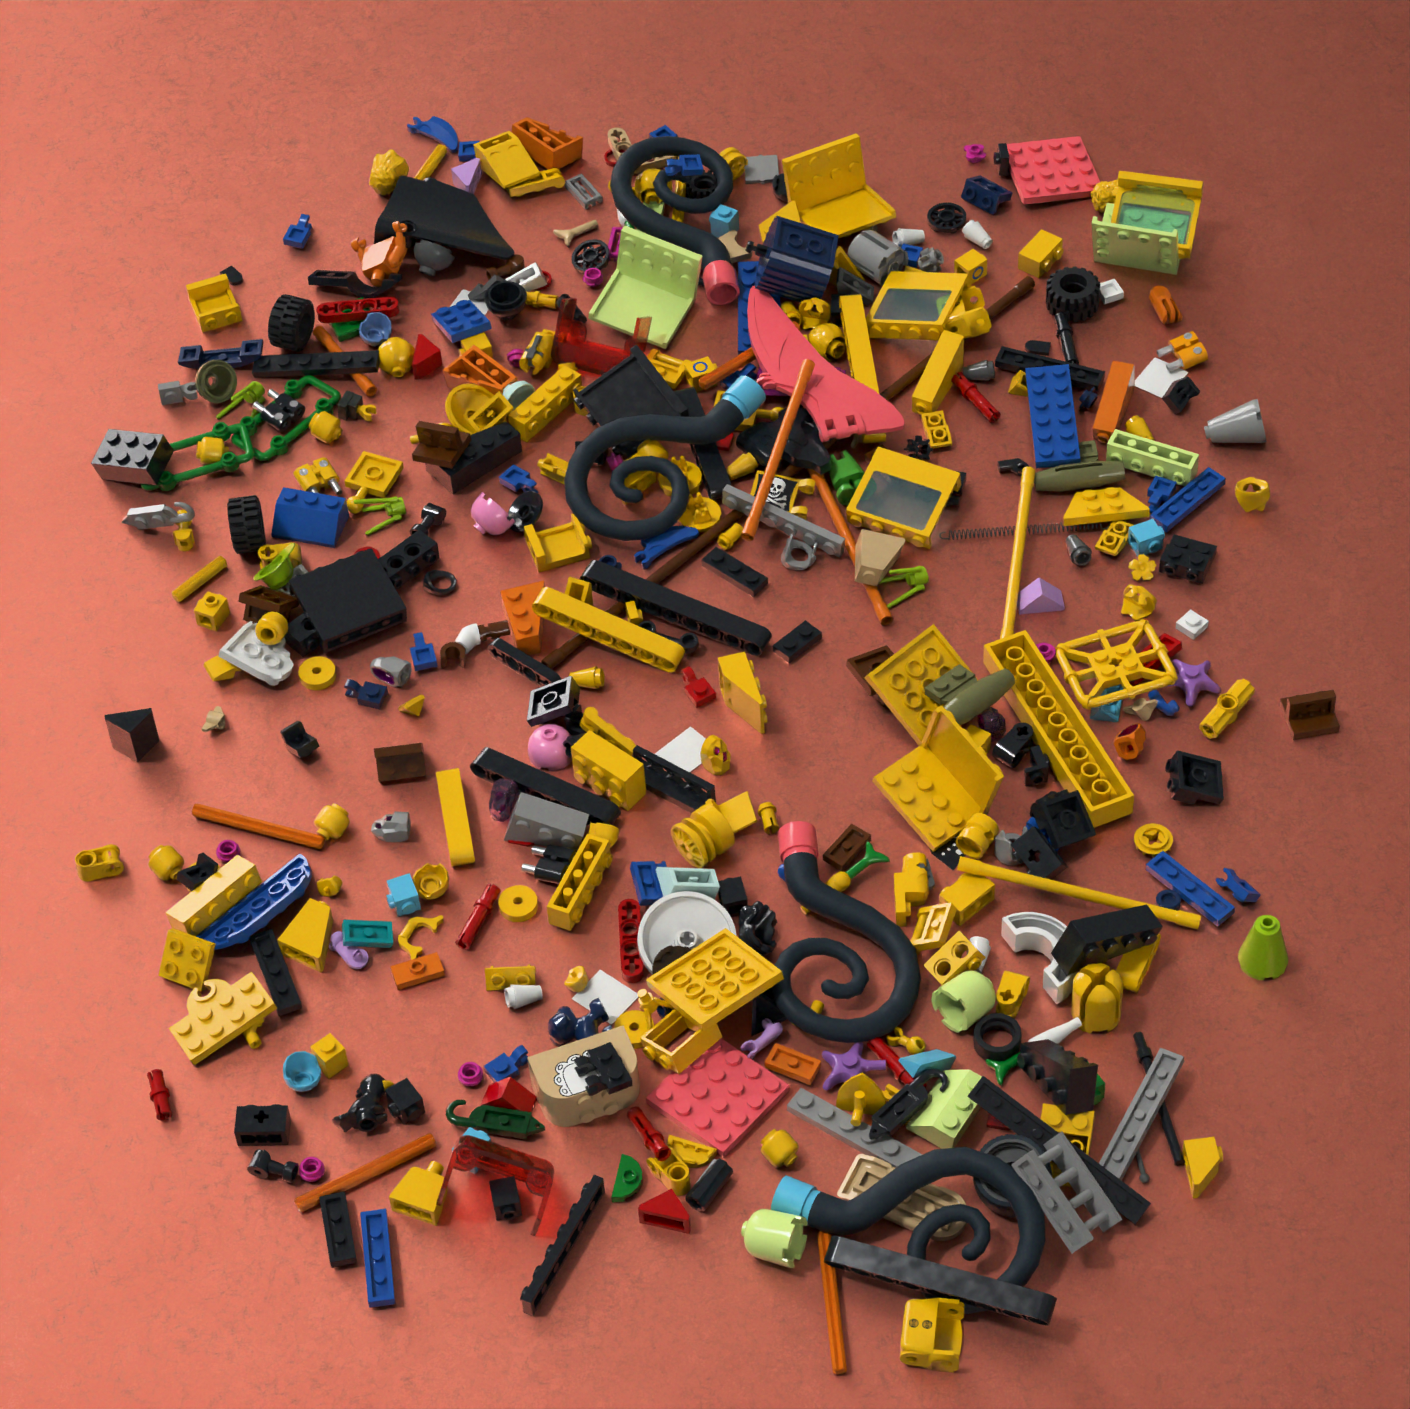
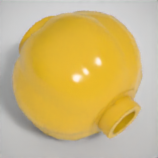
[634,168,672,204]
[808,323,845,362]
[378,337,415,377]

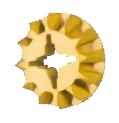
[1134,823,1173,858]

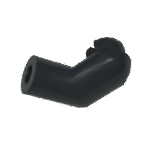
[997,458,1029,476]

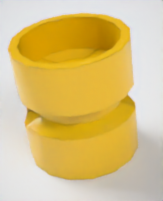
[955,813,999,859]

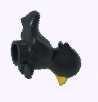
[332,1074,394,1132]

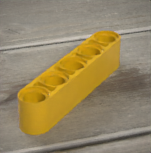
[436,768,475,867]

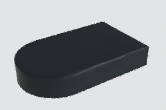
[220,266,243,285]
[1025,340,1051,356]

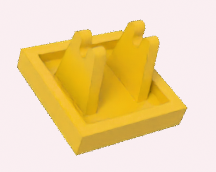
[158,928,215,991]

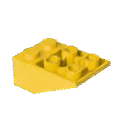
[473,131,540,189]
[718,652,768,734]
[1041,1103,1096,1187]

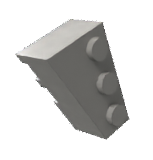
[504,792,589,850]

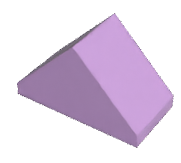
[451,158,482,194]
[1017,577,1065,615]

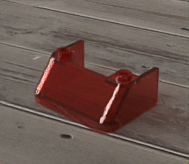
[551,298,652,375]
[436,1135,555,1236]

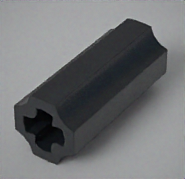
[685,1158,733,1211]

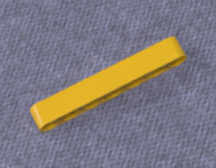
[532,587,685,673]

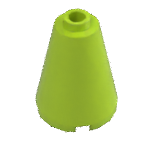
[1238,915,1288,980]

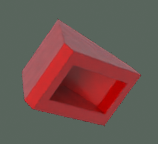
[412,334,443,380]
[480,1077,537,1112]
[638,1189,691,1234]

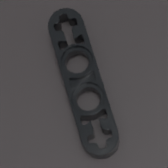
[487,638,561,687]

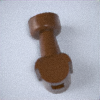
[486,254,525,280]

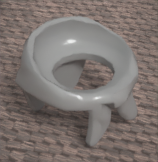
[781,533,818,571]
[994,826,1028,866]

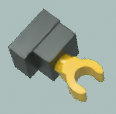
[337,391,377,421]

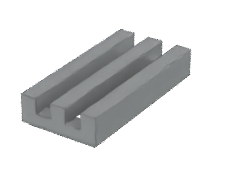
[565,174,603,210]

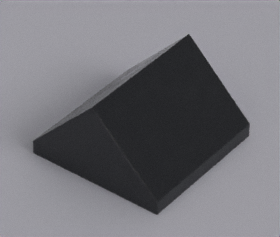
[105,708,159,762]

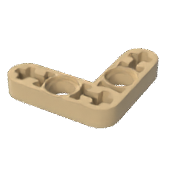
[608,128,678,175]

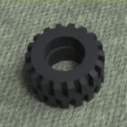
[1046,266,1100,322]
[268,294,315,352]
[227,495,266,554]

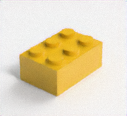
[571,730,646,811]

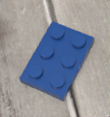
[431,300,492,343]

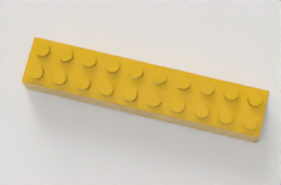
[983,630,1134,828]

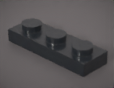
[701,547,768,597]
[319,1191,357,1268]

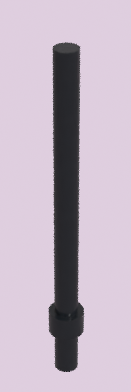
[1133,1032,1185,1166]

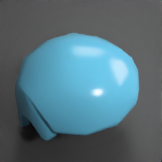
[283,1051,321,1092]

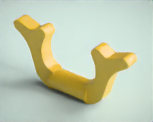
[398,915,444,960]

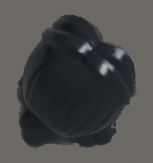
[738,901,777,956]

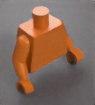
[351,221,407,287]

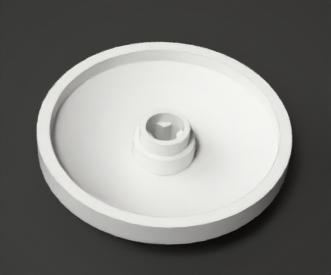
[637,891,736,975]

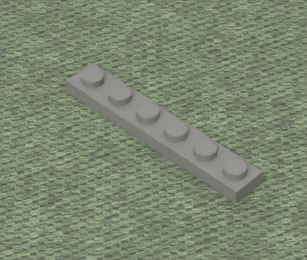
[722,484,845,558]
[1099,1048,1185,1181]
[787,1088,923,1168]

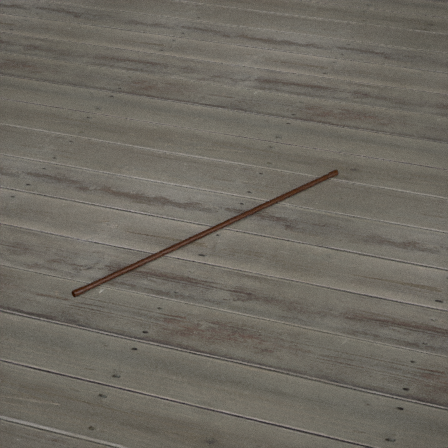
[541,276,1035,669]

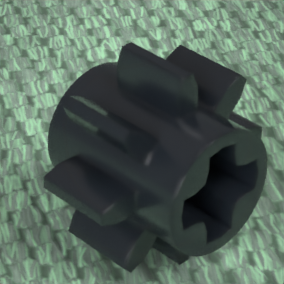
[904,436,933,460]

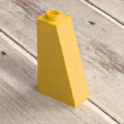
[912,330,964,415]

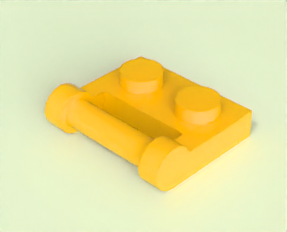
[647,348,692,389]
[910,902,957,955]

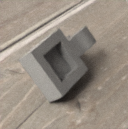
[158,381,198,405]

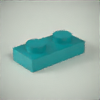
[342,920,393,948]

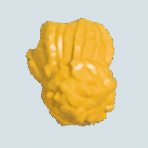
[369,149,409,195]
[1091,179,1131,213]

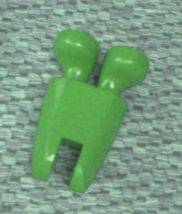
[828,450,877,506]

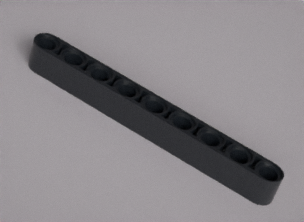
[580,560,772,656]
[824,1236,1057,1326]

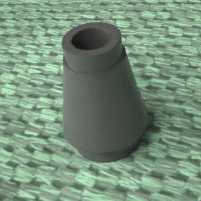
[963,359,995,381]
[1065,534,1092,566]

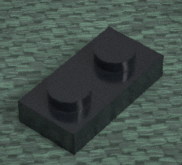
[773,620,822,663]

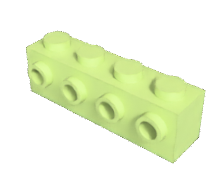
[1106,429,1199,486]

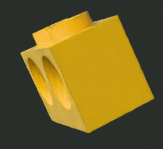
[924,931,986,985]

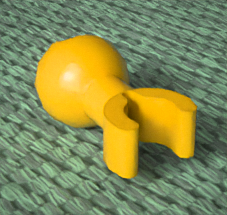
[887,1027,926,1055]

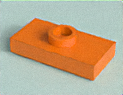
[390,952,445,990]

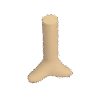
[553,220,598,247]

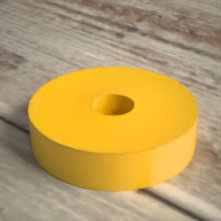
[298,656,336,690]
[498,885,538,922]
[614,1010,654,1049]

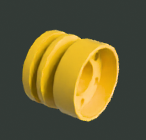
[671,804,735,868]

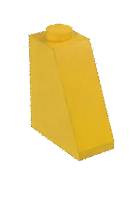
[278,898,333,973]

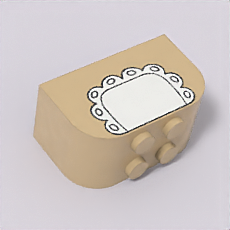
[527,1025,640,1127]

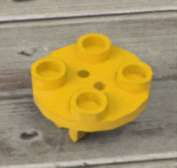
[658,456,702,496]
[678,492,721,532]

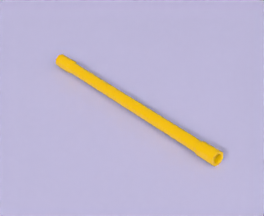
[1000,467,1036,639]
[957,856,1201,930]

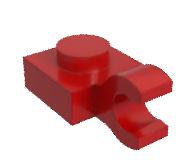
[681,666,716,708]

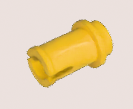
[717,523,743,550]
[758,802,779,834]

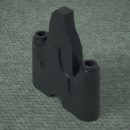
[736,404,834,475]

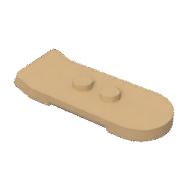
[837,1154,967,1241]

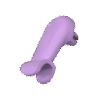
[329,931,368,969]
[740,1018,783,1060]

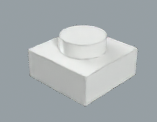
[1100,279,1124,304]
[1176,609,1209,640]

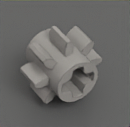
[918,247,944,273]

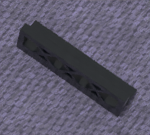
[633,745,716,813]

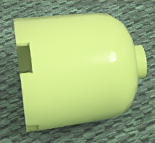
[931,971,996,1033]
[741,1209,808,1268]

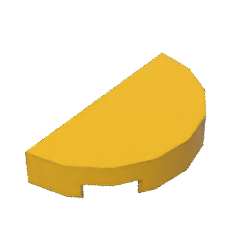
[667,1135,717,1168]

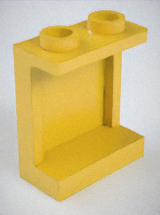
[186,274,243,332]
[524,514,592,572]

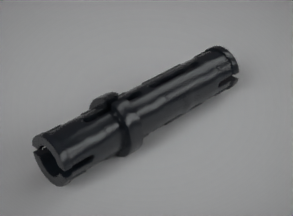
[1054,312,1079,365]

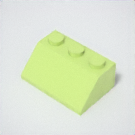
[906,1070,982,1149]

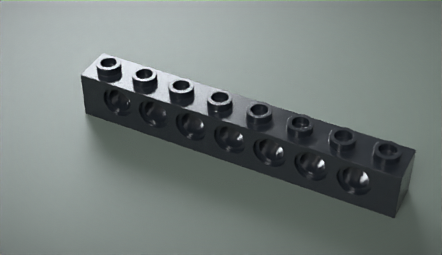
[284,529,440,657]

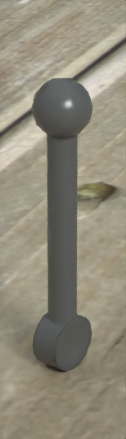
[1135,1149,1150,1183]

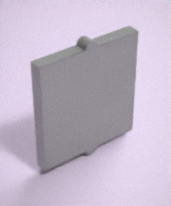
[744,155,779,184]

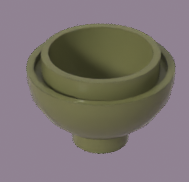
[195,360,237,403]

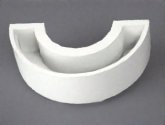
[1001,912,1079,1004]

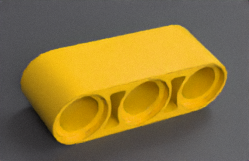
[1116,934,1161,993]

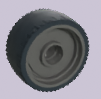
[973,1134,1052,1217]

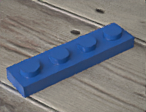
[1150,467,1226,532]
[1145,851,1235,927]
[360,1209,396,1308]

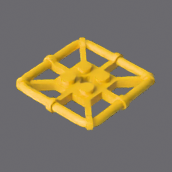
[1055,619,1178,710]

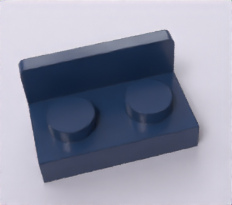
[961,175,1013,214]

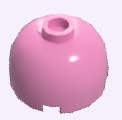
[471,492,516,535]
[528,724,572,771]

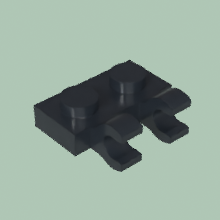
[574,1042,632,1096]

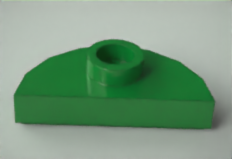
[611,1154,643,1202]

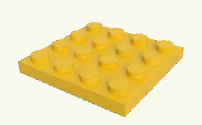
[864,624,978,746]
[646,928,784,1032]

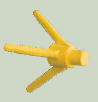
[637,989,675,1031]

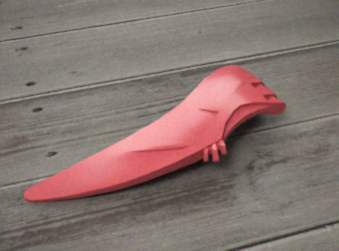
[747,286,905,442]

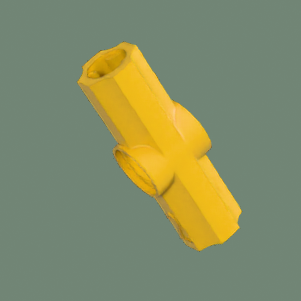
[1199,678,1255,739]

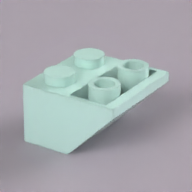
[656,867,720,900]

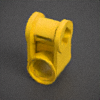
[258,542,302,570]
[75,844,124,882]
[996,970,1030,1018]
[646,1146,691,1196]

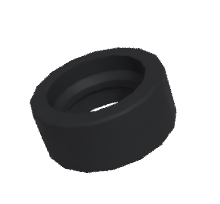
[973,1013,1022,1061]

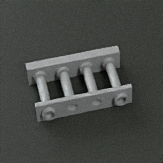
[1011,1132,1122,1254]

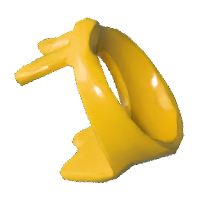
[799,298,831,330]
[1235,477,1270,512]
[1121,584,1157,621]

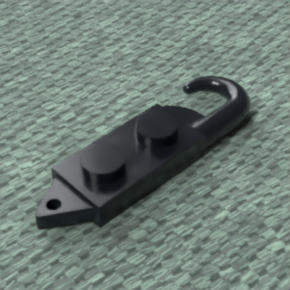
[869,1068,949,1139]

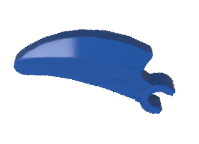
[407,116,459,153]
[634,526,699,569]

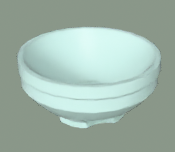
[503,381,535,413]

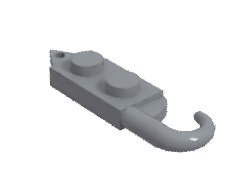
[122,502,195,530]

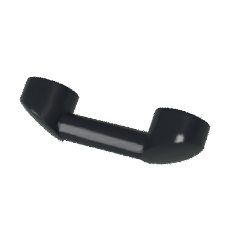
[638,621,699,654]

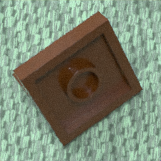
[412,421,472,468]
[238,585,300,624]
[846,645,894,707]
[1280,690,1340,740]
[374,743,426,782]

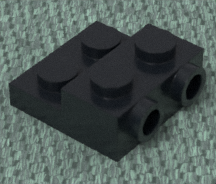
[1159,534,1217,584]
[527,676,580,727]
[1165,750,1224,805]
[1031,789,1097,850]

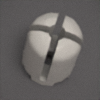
[848,230,909,285]

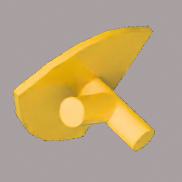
[836,1072,886,1126]

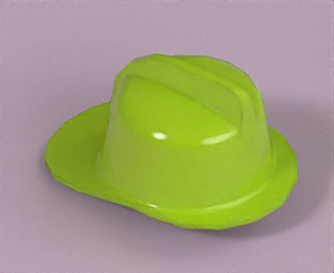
[253,543,295,590]

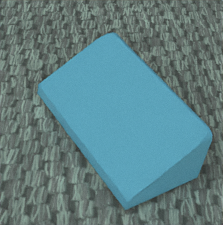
[1090,683,1123,722]
[898,1049,956,1078]

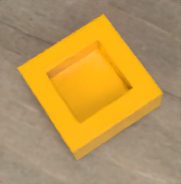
[625,601,643,626]

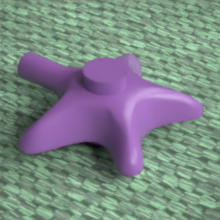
[1163,659,1221,706]
[822,1042,886,1090]

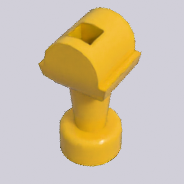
[173,510,195,552]

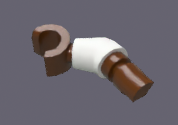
[440,620,510,668]

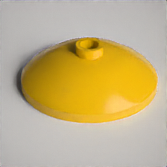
[445,384,507,435]

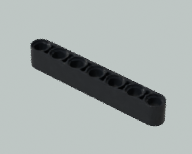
[674,387,732,501]
[470,747,621,827]

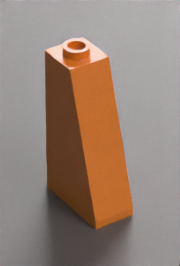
[1093,360,1135,443]

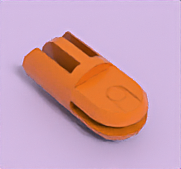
[1149,285,1182,324]

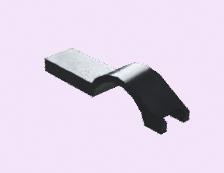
[308,270,402,298]

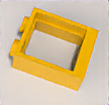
[640,1009,722,1074]

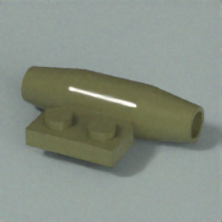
[1034,440,1125,492]
[924,664,1015,725]

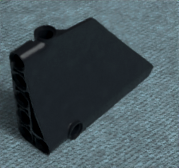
[374,175,514,260]

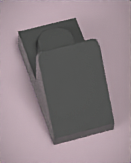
[836,267,874,306]

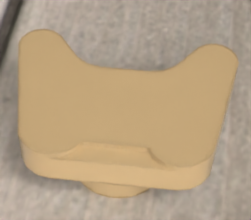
[718,230,752,263]

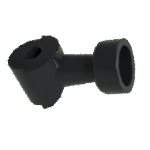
[410,503,446,536]
[247,1150,299,1183]

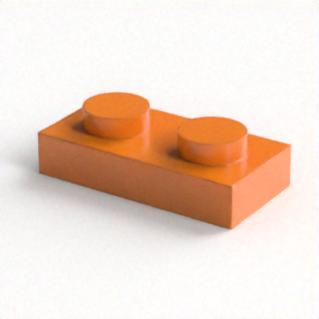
[764,1043,821,1085]

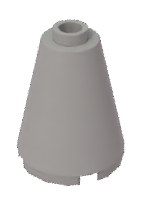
[1204,399,1267,443]

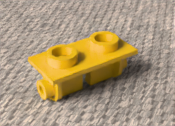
[537,453,569,484]
[485,964,536,991]

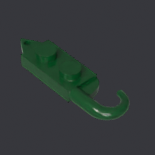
[445,1100,545,1139]

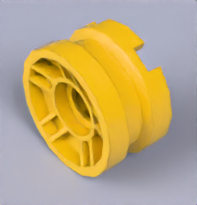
[719,147,748,180]

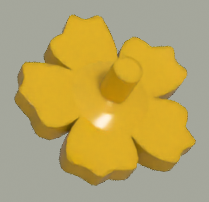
[1128,554,1157,581]

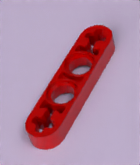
[316,297,399,323]
[618,899,644,983]

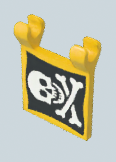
[750,470,815,520]

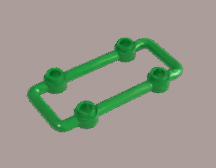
[231,375,341,461]
[140,422,254,491]

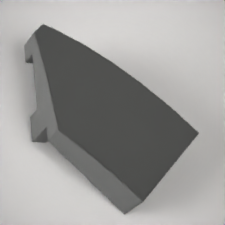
[468,274,507,301]

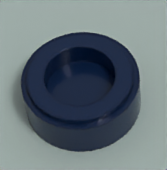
[1156,890,1181,911]

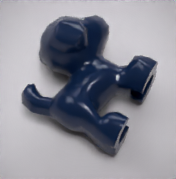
[548,998,613,1047]

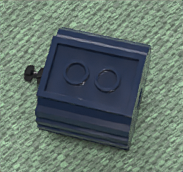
[745,216,838,307]

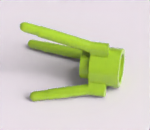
[216,381,265,419]
[354,496,406,535]
[879,566,929,609]

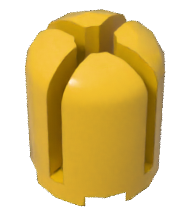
[1071,963,1123,1034]

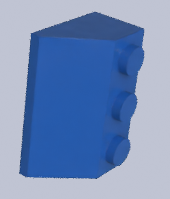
[271,487,349,548]

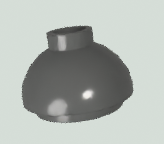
[413,240,455,277]

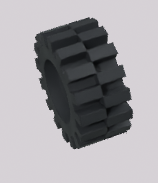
[686,170,718,199]

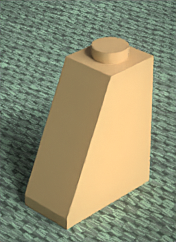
[855,529,905,586]

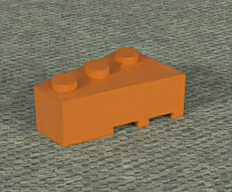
[512,117,583,169]
[442,345,518,395]
[500,580,545,655]

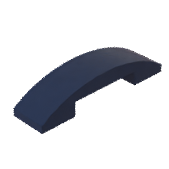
[178,339,264,369]

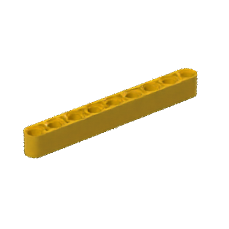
[839,294,886,444]

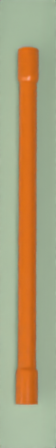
[741,359,815,541]
[807,468,893,626]

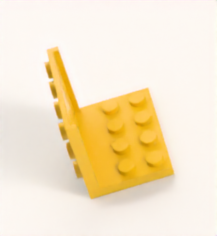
[782,133,896,238]
[872,705,1004,852]

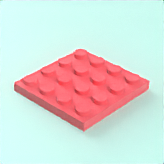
[1007,136,1100,205]
[646,1038,790,1158]

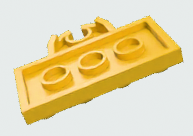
[169,972,277,1065]

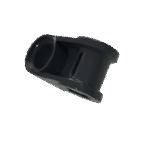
[992,723,1033,768]

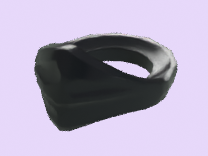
[423,570,457,595]

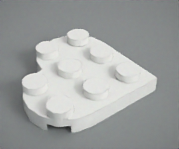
[218,621,294,686]

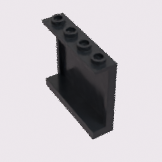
[573,344,690,460]
[289,548,407,654]

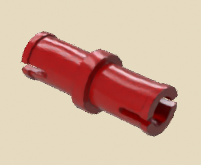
[147,1069,173,1120]

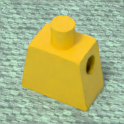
[389,1161,448,1226]

